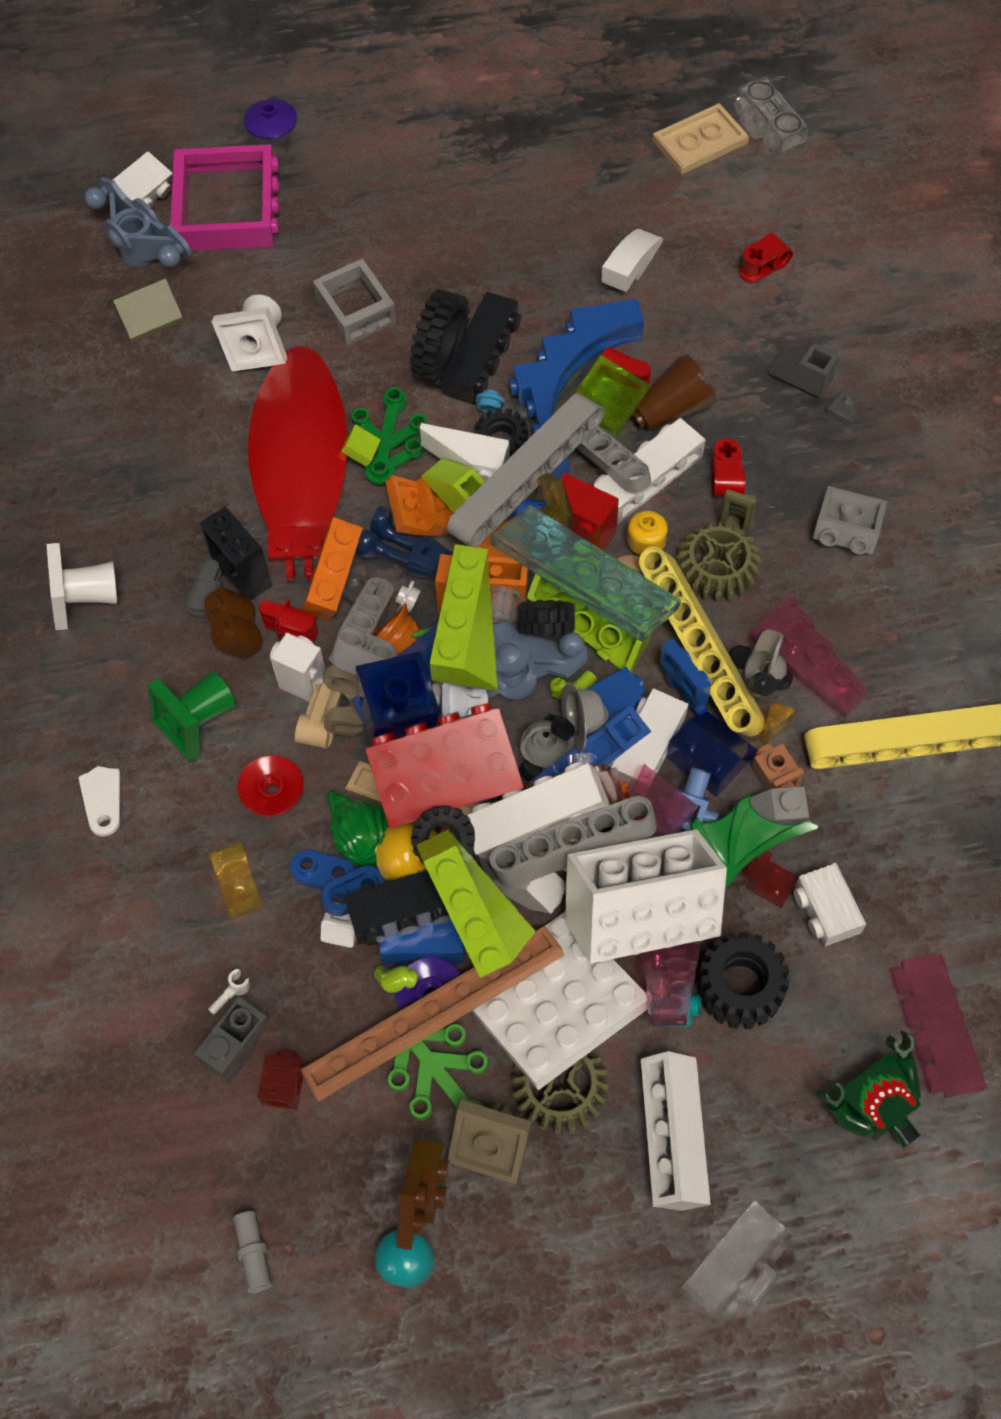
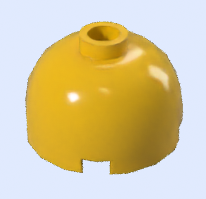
[376,821,438,881]

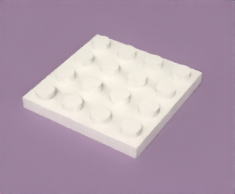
[471,912,652,1090]

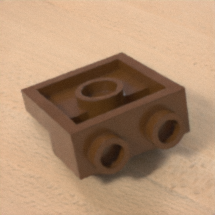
[397,1139,450,1250]

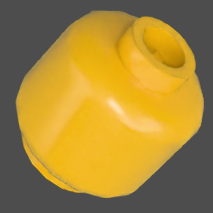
[627,511,668,555]

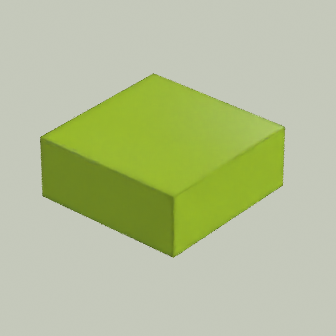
[341,424,381,467]

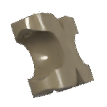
[324,665,416,737]

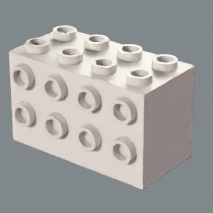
[565,829,727,964]

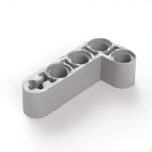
[330,577,397,682]

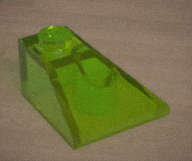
[574,355,650,435]

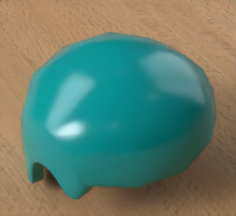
[375,1228,435,1289]

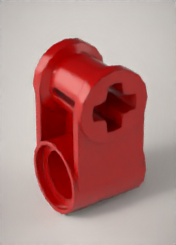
[739,232,793,283]
[710,438,746,498]

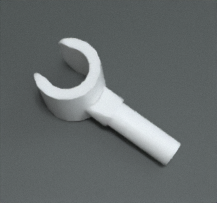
[208,969,250,1015]

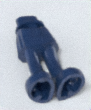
[356,506,453,579]

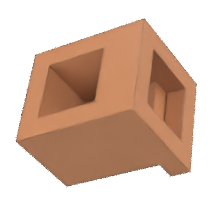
[751,743,805,791]

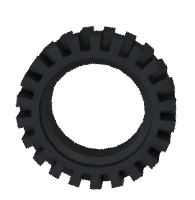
[410,289,470,386]

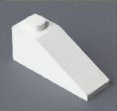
[420,423,510,482]

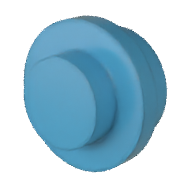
[475,390,505,414]

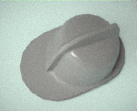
[561,683,609,752]

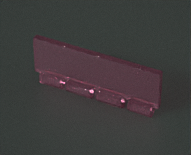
[891,954,987,1099]

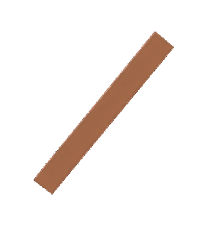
[300,925,565,1102]

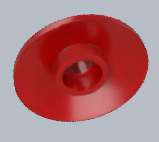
[237,755,304,817]

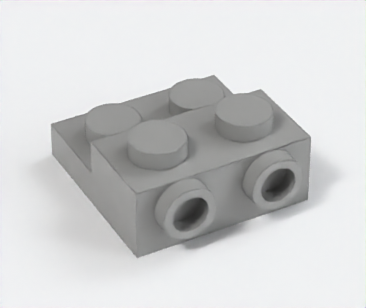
[813,486,887,554]

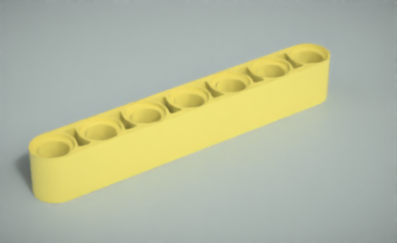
[639,547,765,737]
[804,704,1001,769]

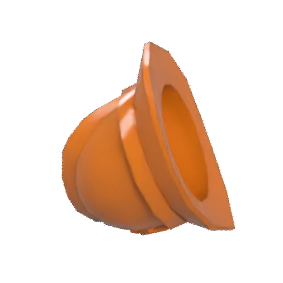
[374,603,423,656]

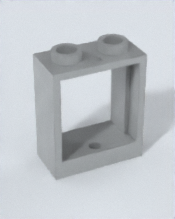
[313,258,397,346]

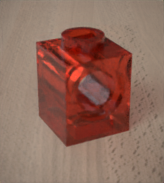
[257,1051,305,1110]

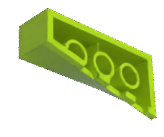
[430,544,498,691]
[527,563,661,673]
[416,829,535,978]

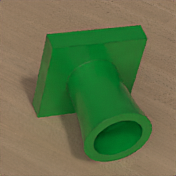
[147,671,235,763]

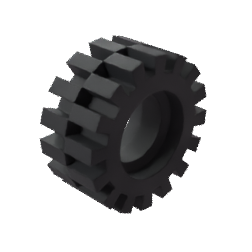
[474,408,528,457]
[517,600,575,636]
[411,805,475,865]

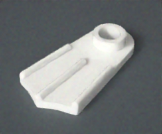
[79,766,121,837]

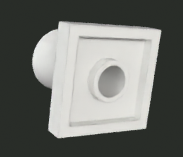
[212,295,288,372]
[46,543,117,630]

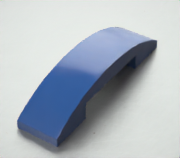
[529,705,652,782]

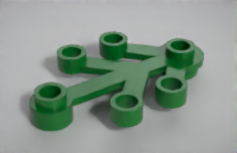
[348,387,428,487]

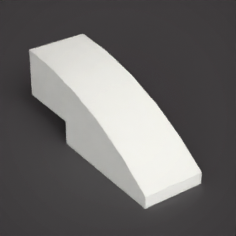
[601,229,663,292]

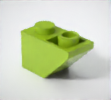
[421,458,485,513]

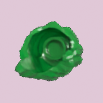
[326,789,389,867]

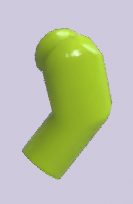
[549,670,597,700]
[374,965,418,993]

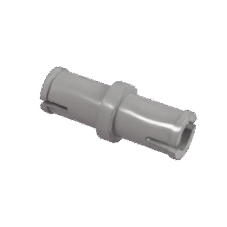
[232,1211,272,1293]

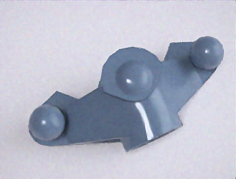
[84,177,192,268]
[440,623,588,700]

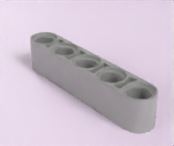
[489,796,657,887]

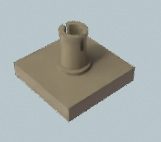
[447,1100,532,1184]

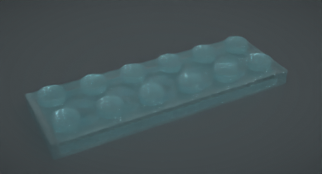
[491,505,681,642]

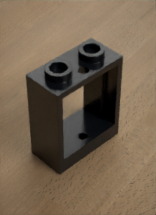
[200,506,272,601]

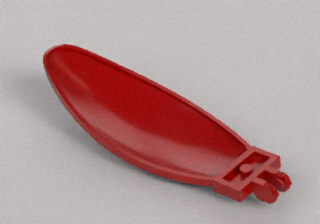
[248,346,348,581]

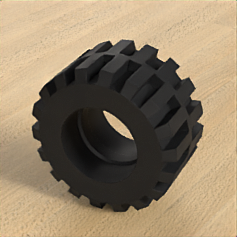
[697,932,790,1029]

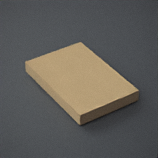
[652,103,749,175]

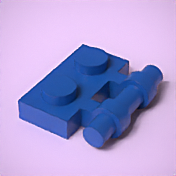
[660,639,711,716]

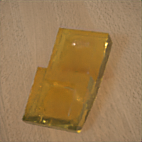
[537,473,568,544]
[209,842,263,919]

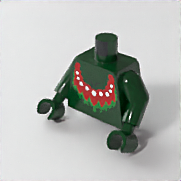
[816,1030,921,1148]

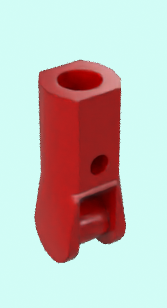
[600,346,651,387]

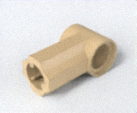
[295,682,343,749]

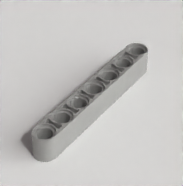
[447,393,604,547]

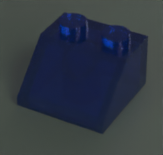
[355,651,440,742]
[666,711,757,797]

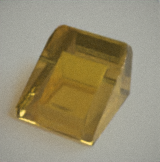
[760,702,797,745]

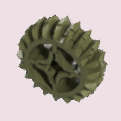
[676,521,761,601]
[512,1051,609,1135]

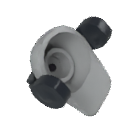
[729,630,793,697]
[519,713,576,781]

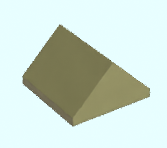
[109,278,183,342]

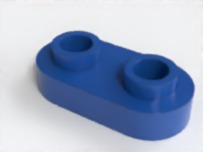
[290,850,355,891]
[321,866,386,917]

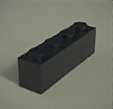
[441,291,522,405]
[344,855,483,945]

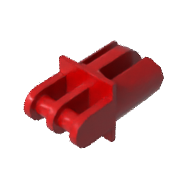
[259,599,318,642]

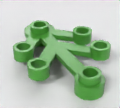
[388,1024,488,1121]

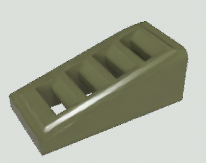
[720,489,757,537]

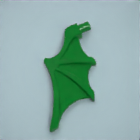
[691,795,818,887]

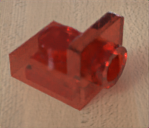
[745,850,799,909]

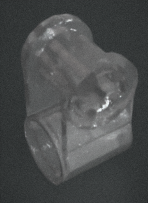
[490,586,528,627]

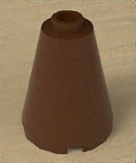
[631,354,716,430]

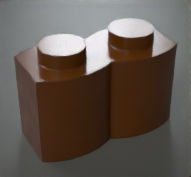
[205,586,261,659]

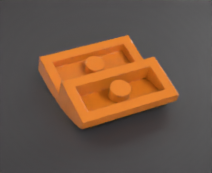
[385,475,454,536]

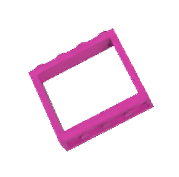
[170,145,280,251]

